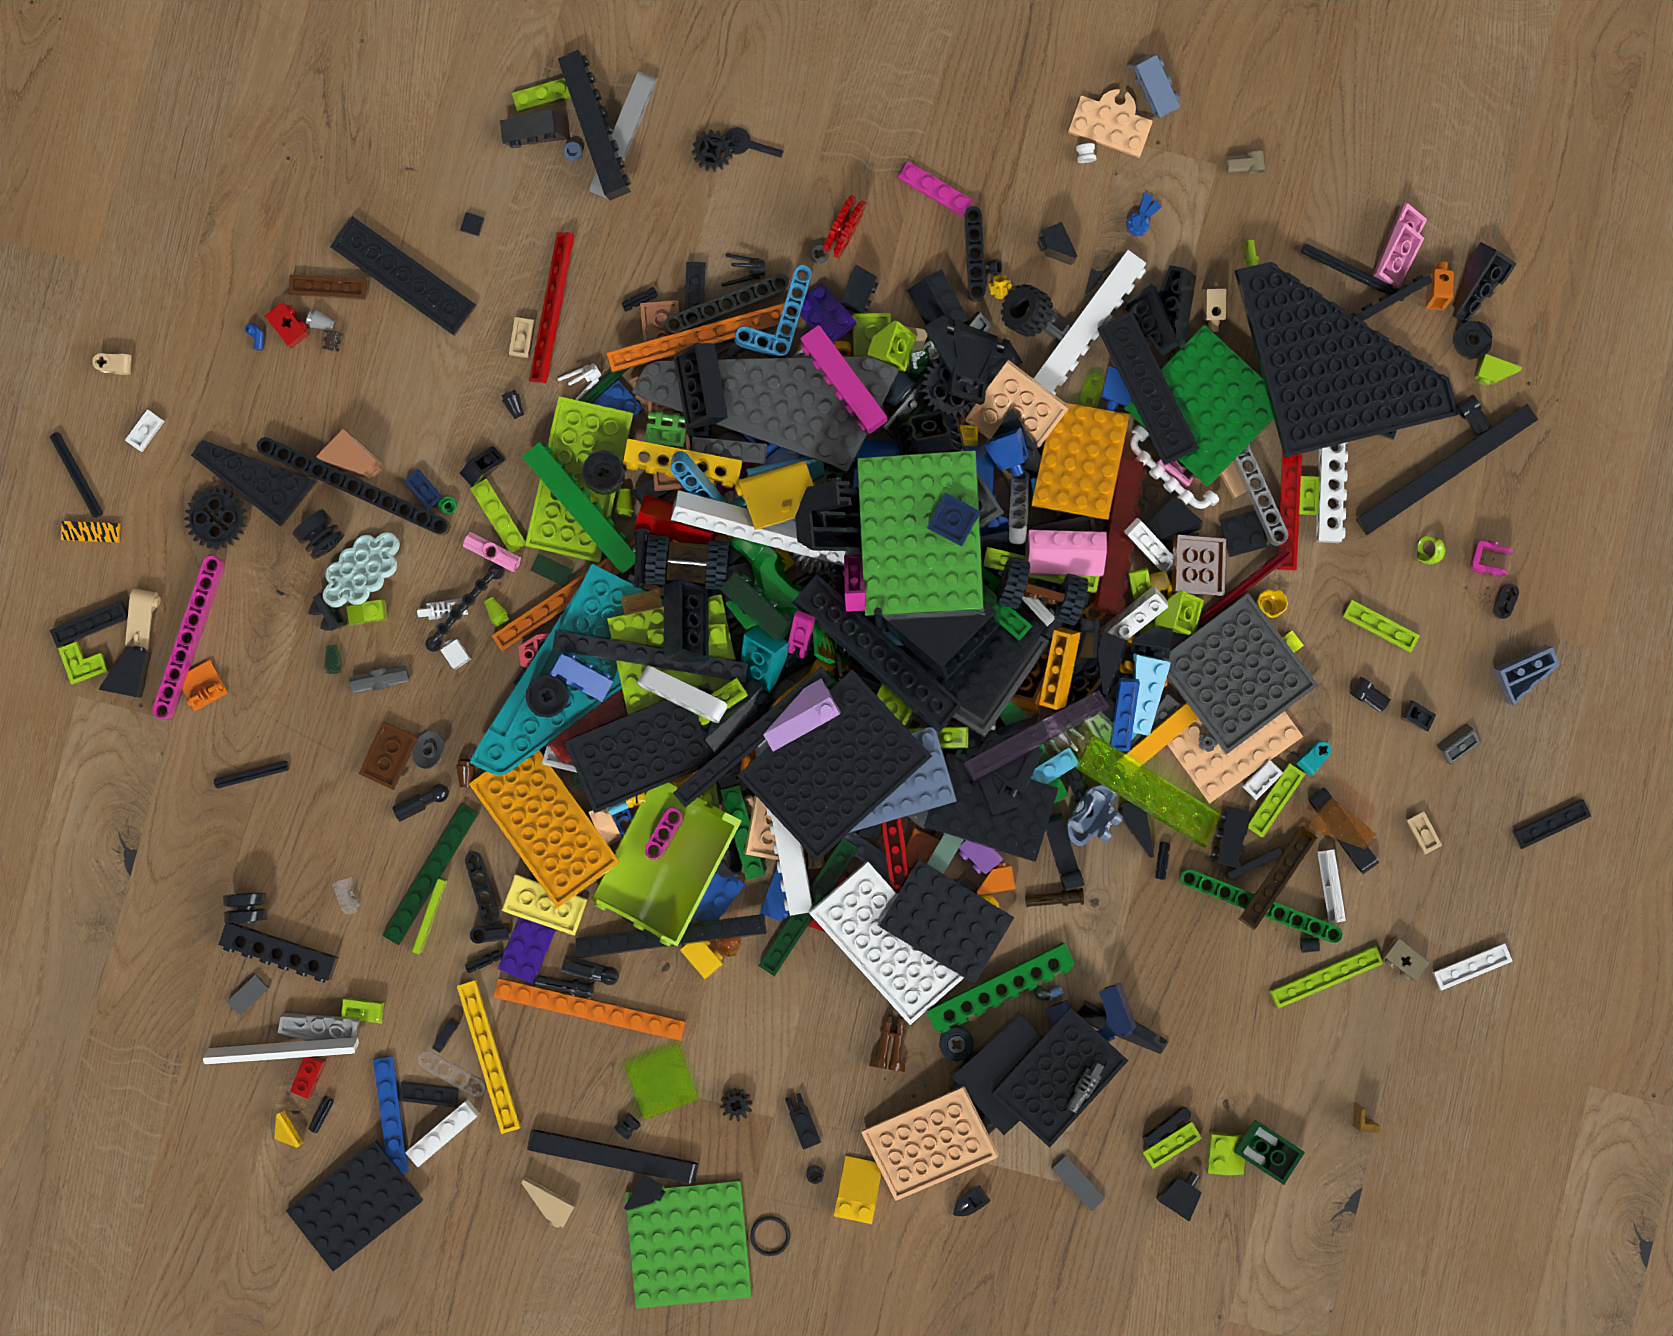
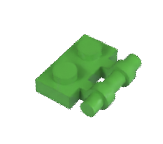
[645,411,686,449]

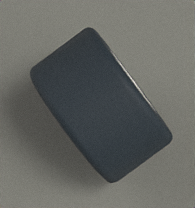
[884,372,916,408]

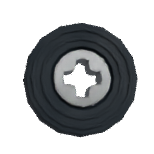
[939,1026,974,1062]

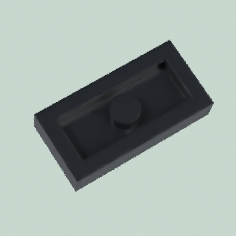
[308,593,347,631]

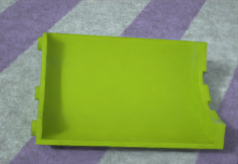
[591,783,742,947]

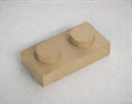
[509,317,534,358]
[1406,811,1442,854]

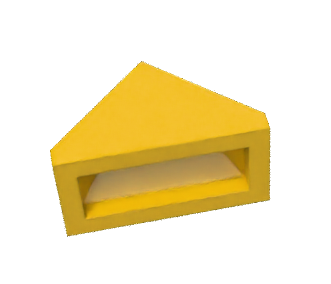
[274,1110,304,1148]

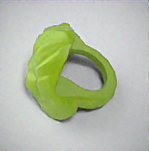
[1417,536,1446,565]

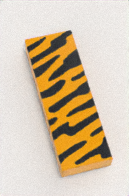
[61,521,121,543]

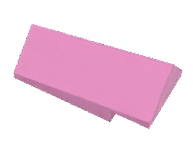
[1372,203,1427,288]

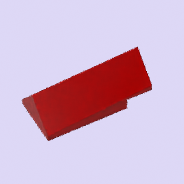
[633,495,714,546]

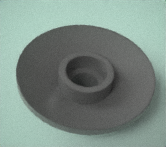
[413,731,445,769]

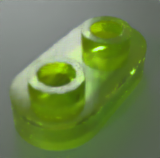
[1079,373,1104,408]

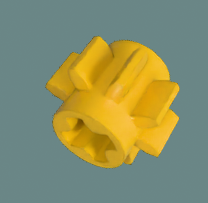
[989,275,1012,299]

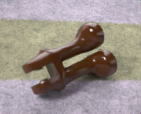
[869,1014,906,1072]

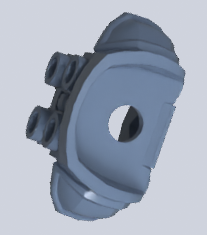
[1066,784,1123,846]

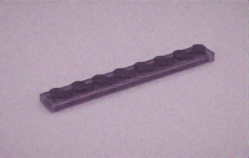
[964,690,1109,781]

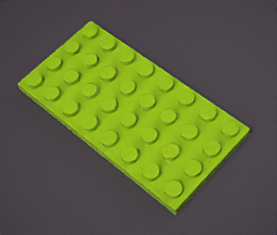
[525,396,634,563]

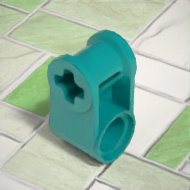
[1295,741,1332,777]

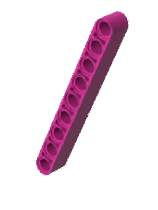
[152,556,225,720]

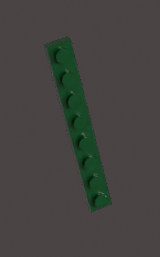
[382,804,479,945]
[759,837,859,977]

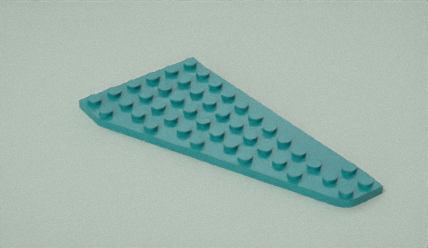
[470,564,664,775]

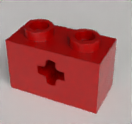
[265,302,309,349]
[289,1056,327,1099]

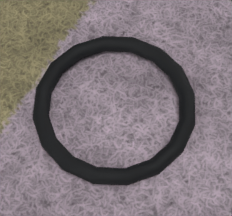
[750,1216,790,1256]

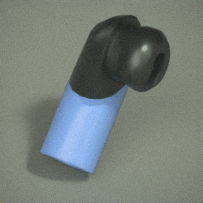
[1034,984,1064,1001]

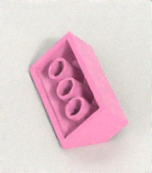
[1025,530,1107,576]

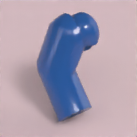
[245,323,264,350]

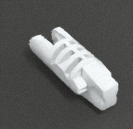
[417,598,468,620]

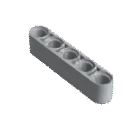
[1009,470,1029,544]

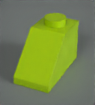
[1474,354,1522,386]
[347,600,388,625]

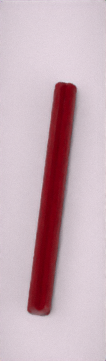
[1198,548,1291,627]

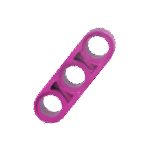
[645,808,684,859]

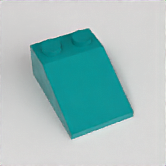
[741,625,789,695]

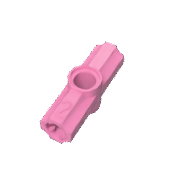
[463,532,521,572]

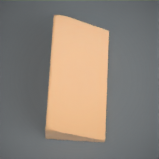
[1220,462,1247,499]

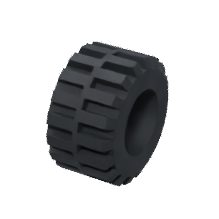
[1001,284,1053,337]

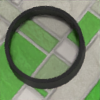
[716,841,742,878]

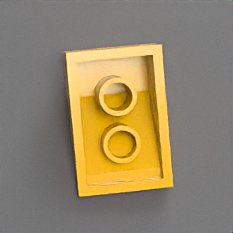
[834,1156,882,1224]

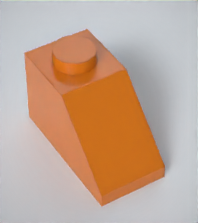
[976,862,1016,896]

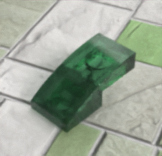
[909,348,931,382]

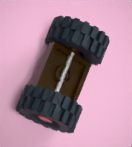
[645,535,729,590]

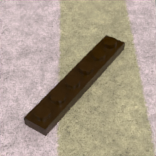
[1238,826,1318,930]

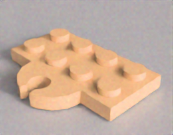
[1068,89,1153,158]

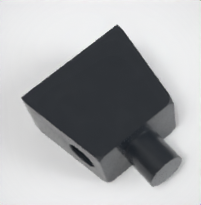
[1156,1171,1202,1221]

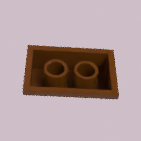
[1010,651,1049,714]

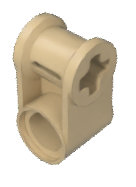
[92,353,132,375]

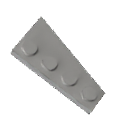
[277,1013,360,1041]

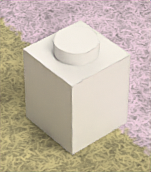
[441,639,472,670]

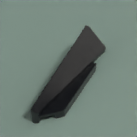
[1077,1000,1169,1054]

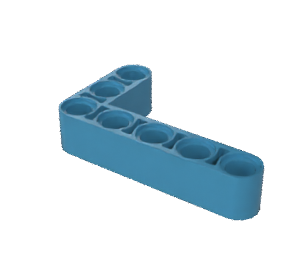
[734,265,811,358]
[671,451,748,509]

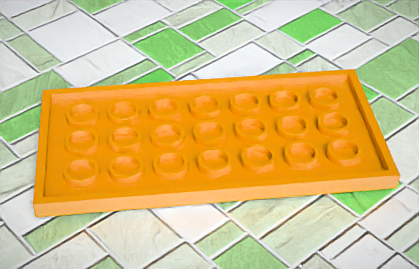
[469,750,620,908]

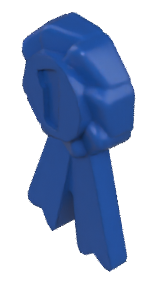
[1126,192,1162,236]

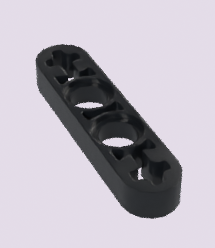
[465,851,500,924]

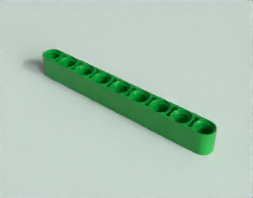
[1178,869,1343,943]

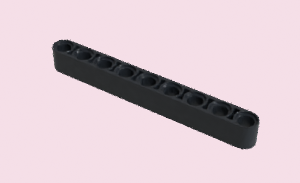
[527,1129,699,1184]

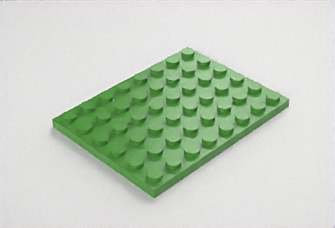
[858,451,984,616]

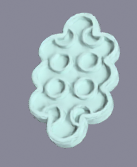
[323,532,400,607]

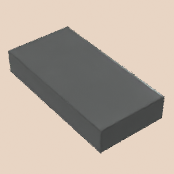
[227,974,269,1015]

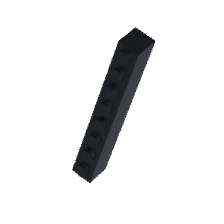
[558,50,631,201]

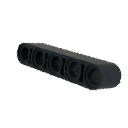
[964,206,986,302]
[1308,787,1379,875]

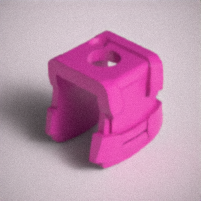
[1470,540,1513,578]

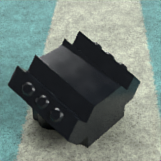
[895,410,966,456]

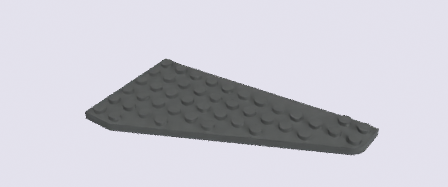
[632,356,899,473]

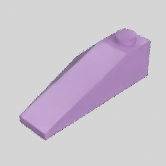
[763,678,841,751]

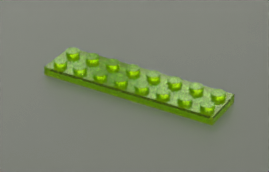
[1076,735,1221,848]

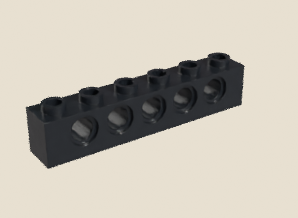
[218,923,339,983]

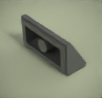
[1437,724,1481,765]

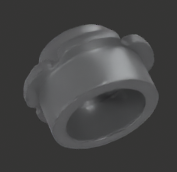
[1198,733,1217,752]

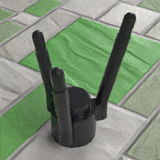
[721,253,765,287]

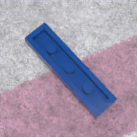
[1109,678,1140,752]

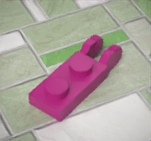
[788,610,815,658]

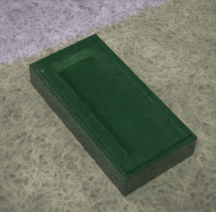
[530,553,573,587]

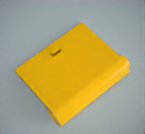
[735,461,814,530]

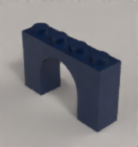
[1046,982,1137,1042]

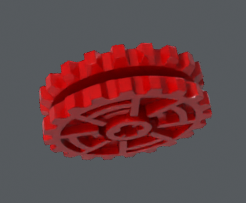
[823,195,867,259]

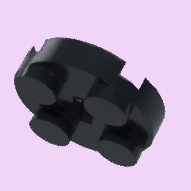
[1452,321,1493,360]

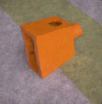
[1425,262,1454,311]

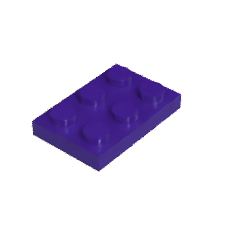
[794,283,857,343]
[498,917,556,984]

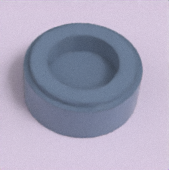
[563,141,583,162]

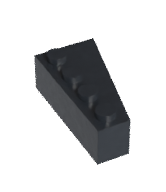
[1143,265,1197,350]

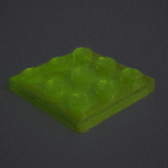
[625,1045,699,1120]

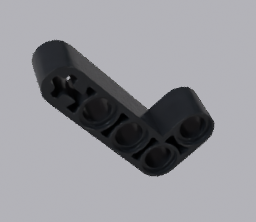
[1046,813,1084,891]

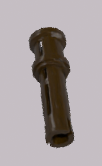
[1025,887,1084,908]

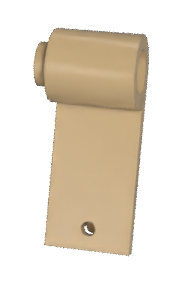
[125,588,161,649]

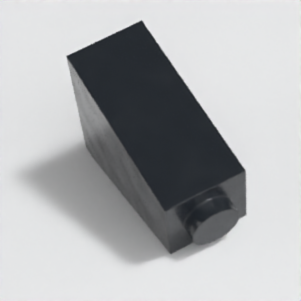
[1146,496,1203,544]
[99,646,151,698]

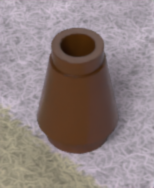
[456,759,475,788]

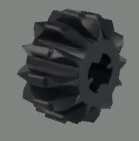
[720,1088,753,1121]

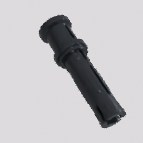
[633,529,651,588]
[535,974,595,999]

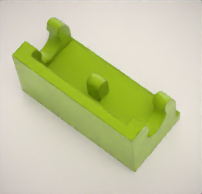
[341,997,385,1024]

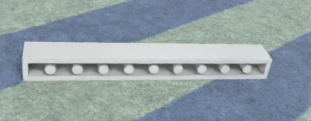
[1034,250,1146,395]
[671,490,862,566]
[755,740,814,916]

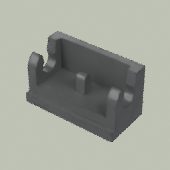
[1042,312,1072,343]

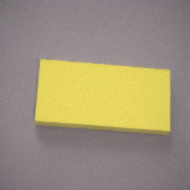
[502,874,588,936]

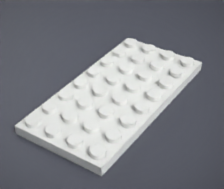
[809,861,964,1025]

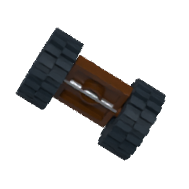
[996,557,1089,625]

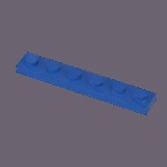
[373,1056,409,1173]

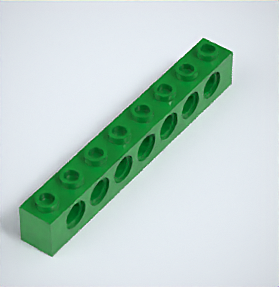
[926,942,1075,1034]

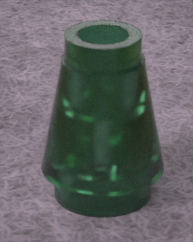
[324,645,343,674]

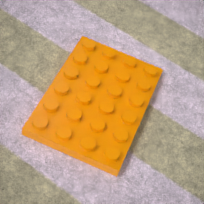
[1032,403,1130,520]

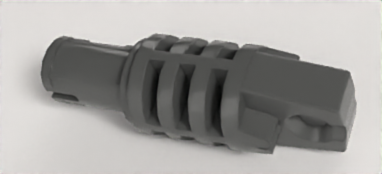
[1066,1061,1104,1113]

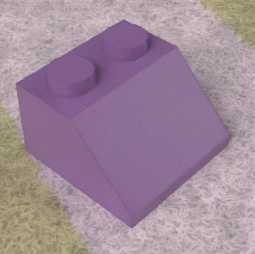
[958,840,1003,874]

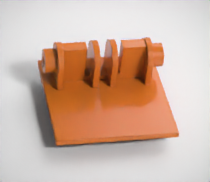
[176,660,228,712]

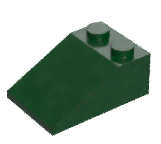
[1234,1120,1305,1185]

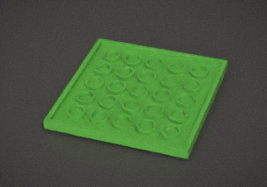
[625,1180,752,1309]

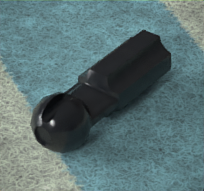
[1066,749,1089,804]
[392,784,449,822]
[561,955,619,986]

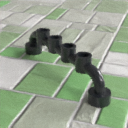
[425,564,504,652]

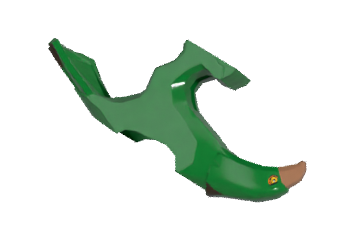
[714,533,838,665]

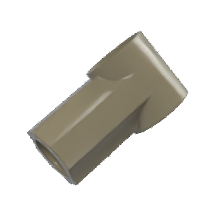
[1226,151,1265,174]

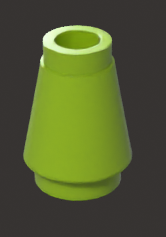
[615,489,634,518]
[484,597,509,627]

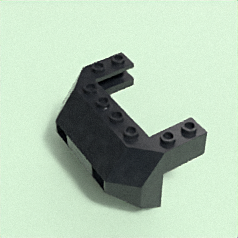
[795,478,862,551]

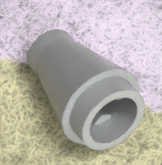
[306,309,336,331]

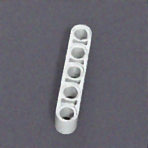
[637,665,728,723]

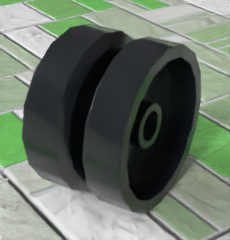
[525,674,569,718]
[223,892,268,924]

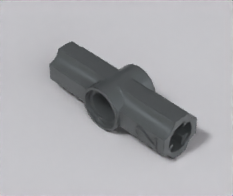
[349,666,410,693]

